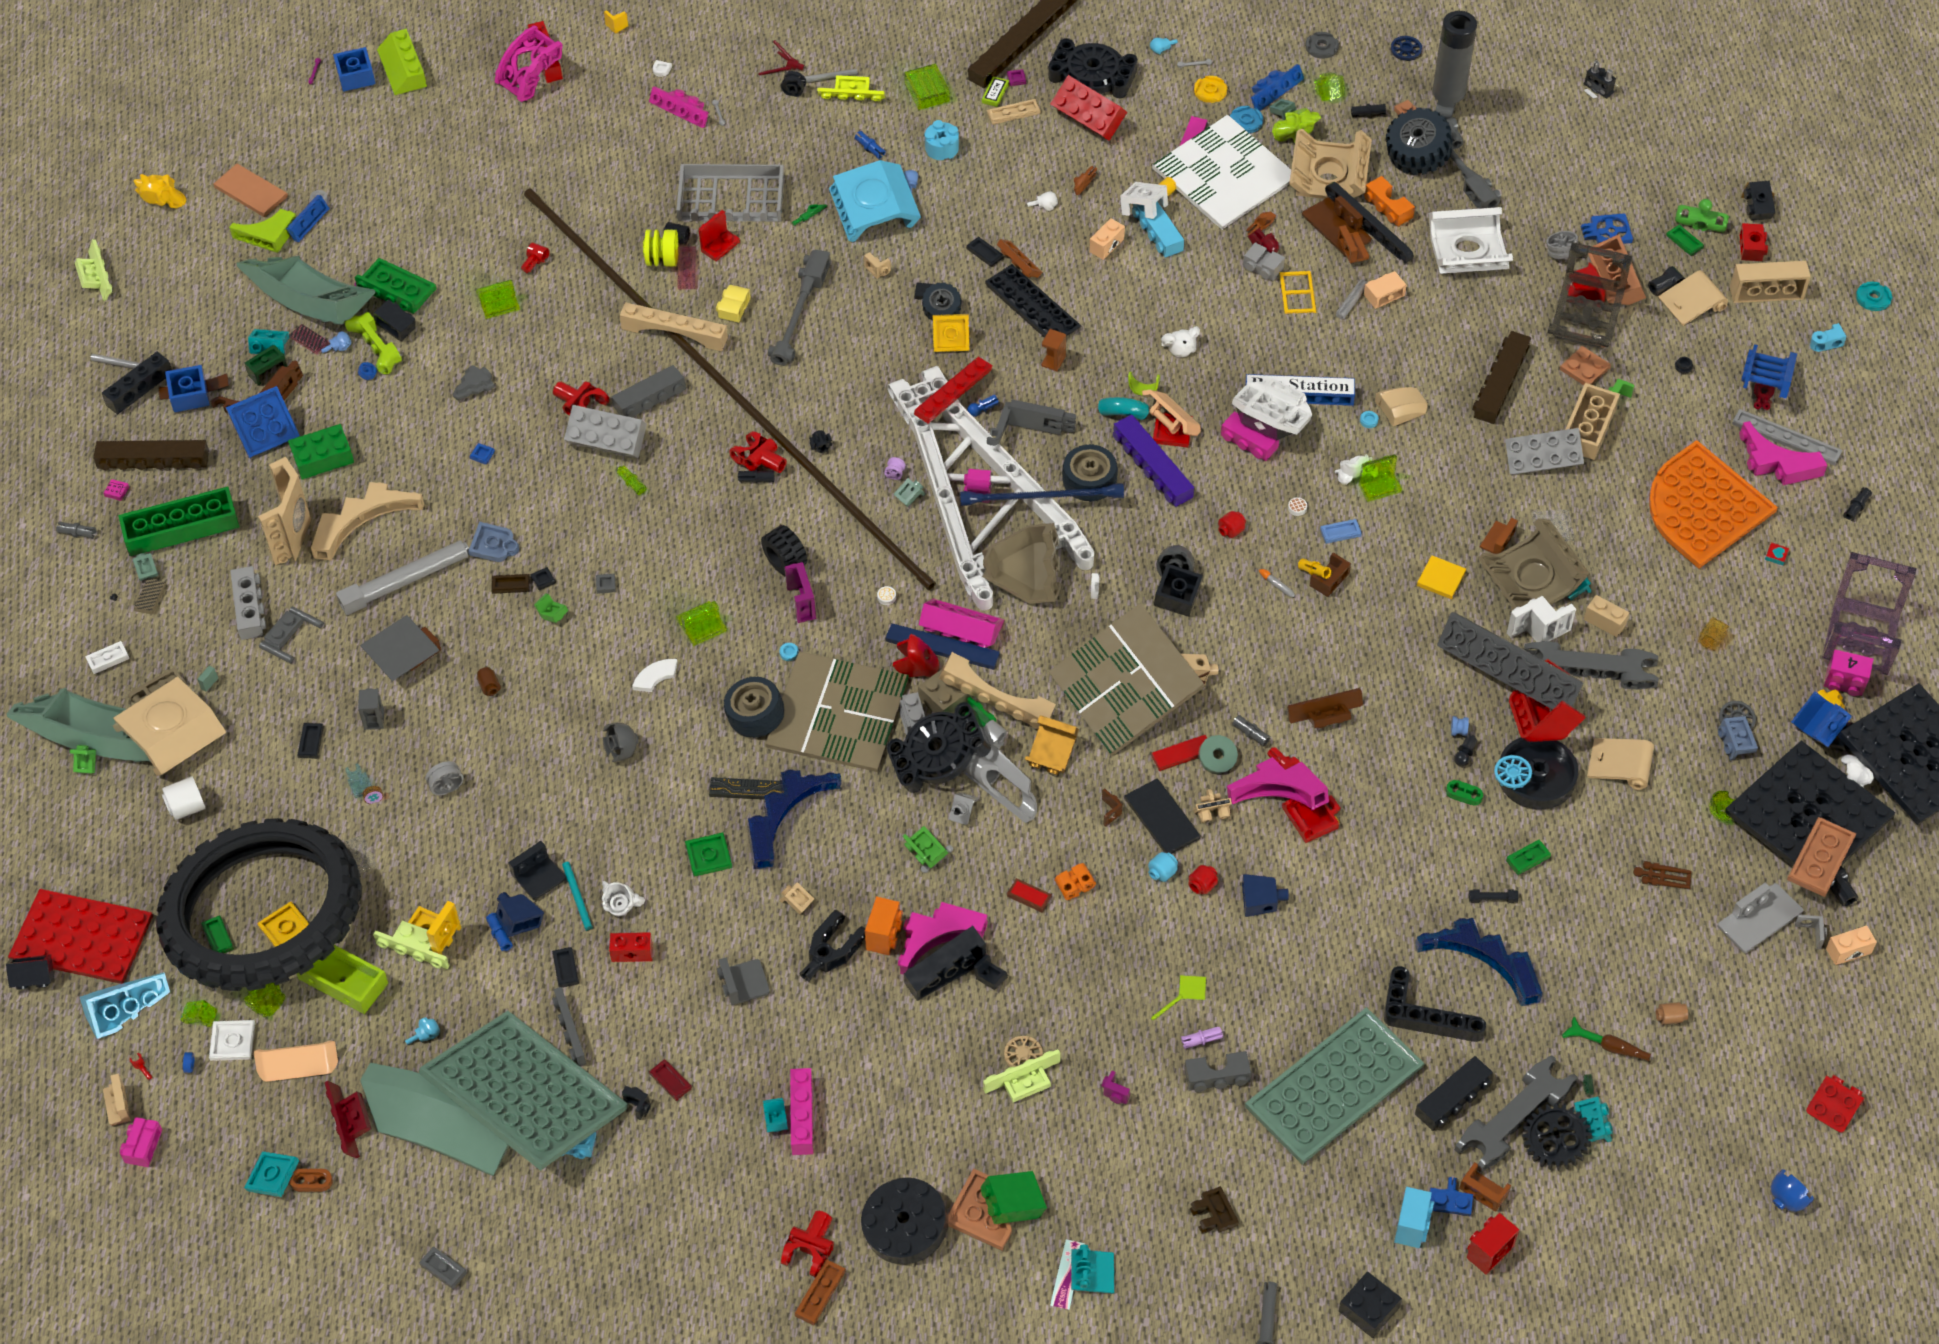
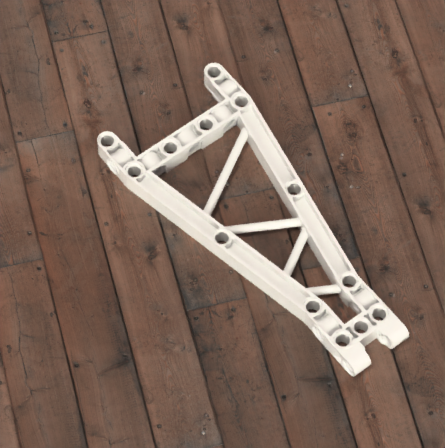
[887,366,1094,610]

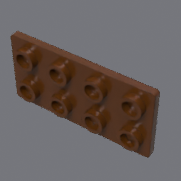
[1302,196,1372,256]

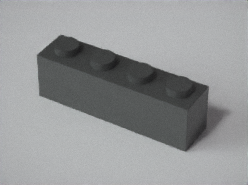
[611,365,686,418]

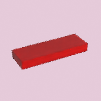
[1151,735,1207,771]

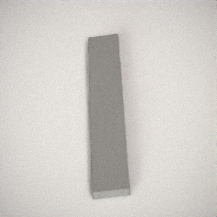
[1732,409,1843,466]

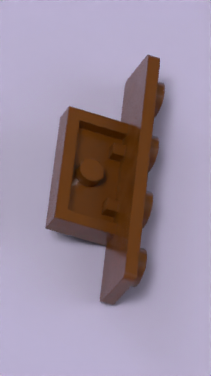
[1287,688,1363,728]

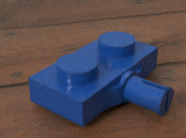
[1430,1177,1473,1216]

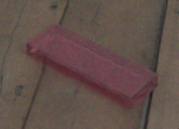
[677,246,696,290]

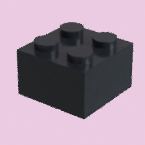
[1154,564,1203,617]
[1338,1271,1402,1338]

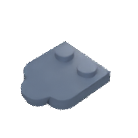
[468,522,519,562]

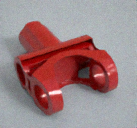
[553,381,610,416]
[729,431,787,473]
[781,1210,834,1277]

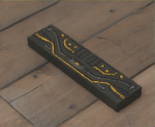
[709,777,789,801]

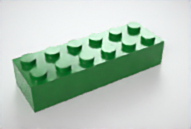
[118,486,240,556]

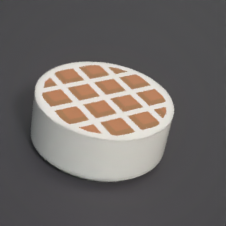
[1288,498,1307,516]

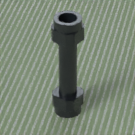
[1468,889,1518,903]

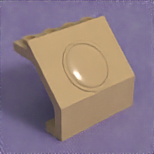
[1289,129,1372,199]
[113,676,226,776]

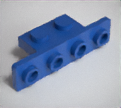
[1251,64,1304,111]

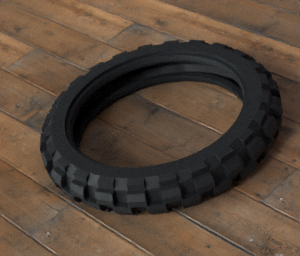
[156,818,362,991]

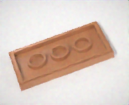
[213,164,288,217]
[1787,817,1856,897]

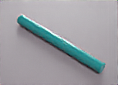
[562,861,593,931]

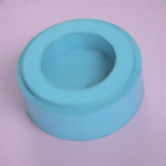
[1360,411,1379,428]
[779,643,799,661]

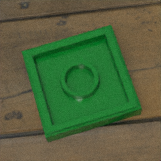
[685,832,732,877]

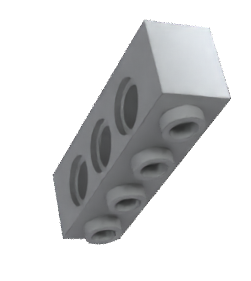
[230,566,266,640]

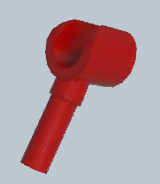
[129,1053,153,1080]

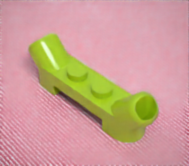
[345,312,402,374]

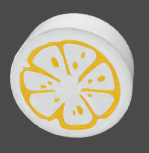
[877,586,896,605]

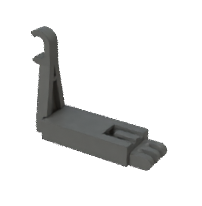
[986,399,1076,446]

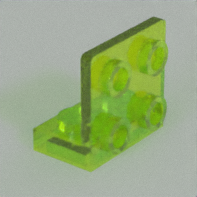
[1359,454,1402,502]

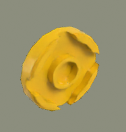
[1194,75,1227,103]

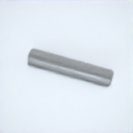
[1336,279,1368,319]

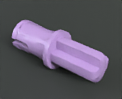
[1181,1027,1223,1049]

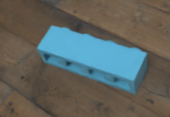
[1132,201,1184,258]

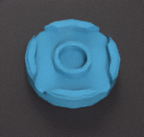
[1230,106,1263,133]

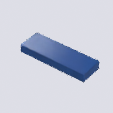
[286,195,330,242]

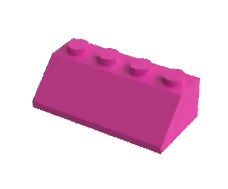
[918,599,1004,648]

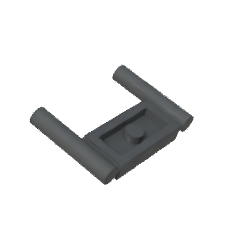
[259,606,324,664]

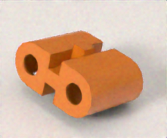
[1054,863,1096,900]

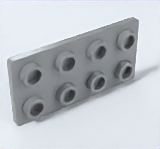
[1505,428,1584,475]
[1717,882,1804,953]

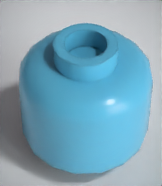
[1148,852,1178,882]

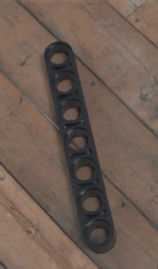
[1325,182,1414,264]

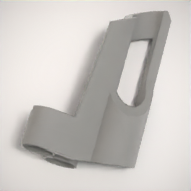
[963,720,1037,823]

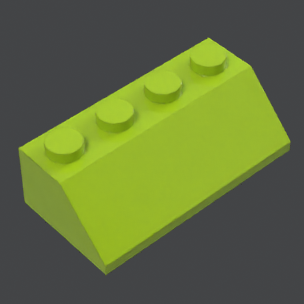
[377,29,427,95]

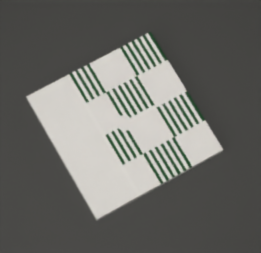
[1152,115,1291,230]

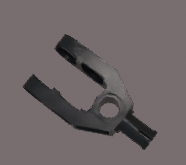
[799,910,865,982]

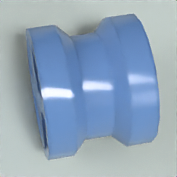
[1451,716,1469,737]

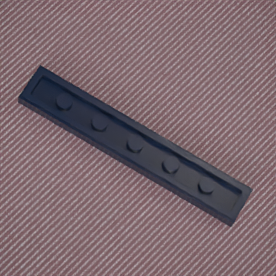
[885,623,1000,670]

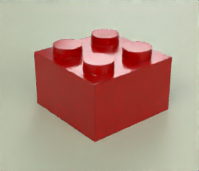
[1466,1212,1519,1275]

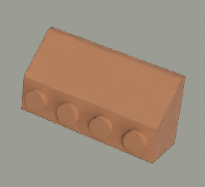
[1587,234,1646,305]

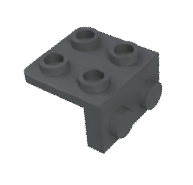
[716,957,770,1006]

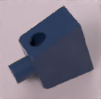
[1242,874,1289,917]
[495,892,544,937]

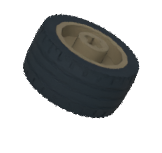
[1062,444,1118,502]
[724,676,784,738]

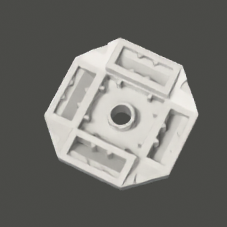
[1232,378,1312,440]

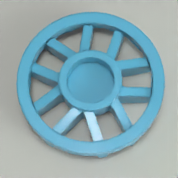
[1494,755,1532,790]

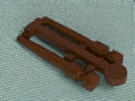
[1633,861,1692,889]

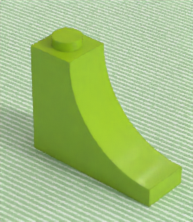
[229,209,296,253]

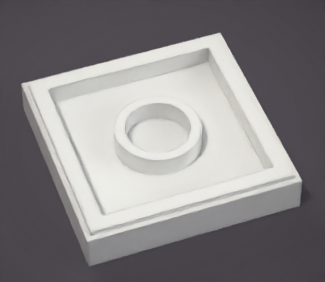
[209,1020,255,1061]

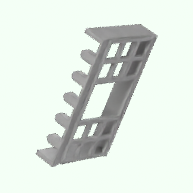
[676,164,784,222]

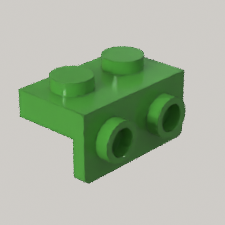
[902,826,948,869]

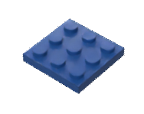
[226,386,300,458]

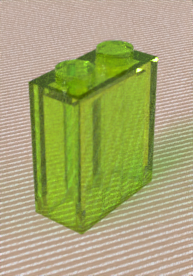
[904,63,950,110]

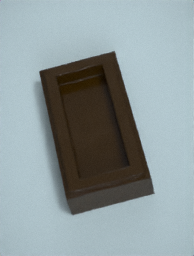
[491,574,530,594]

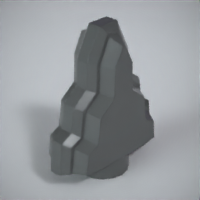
[452,365,495,400]

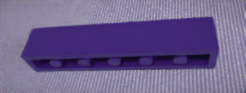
[1113,415,1194,507]

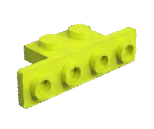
[817,75,885,101]

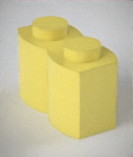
[716,285,751,323]

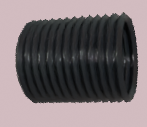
[663,222,690,245]

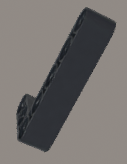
[1384,966,1486,1042]

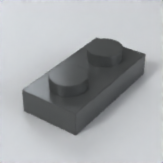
[419,1246,467,1289]

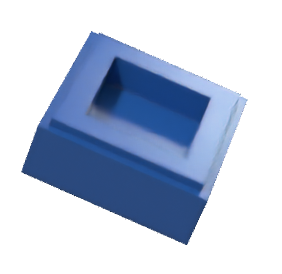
[470,443,495,465]

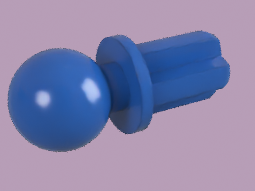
[967,395,999,417]

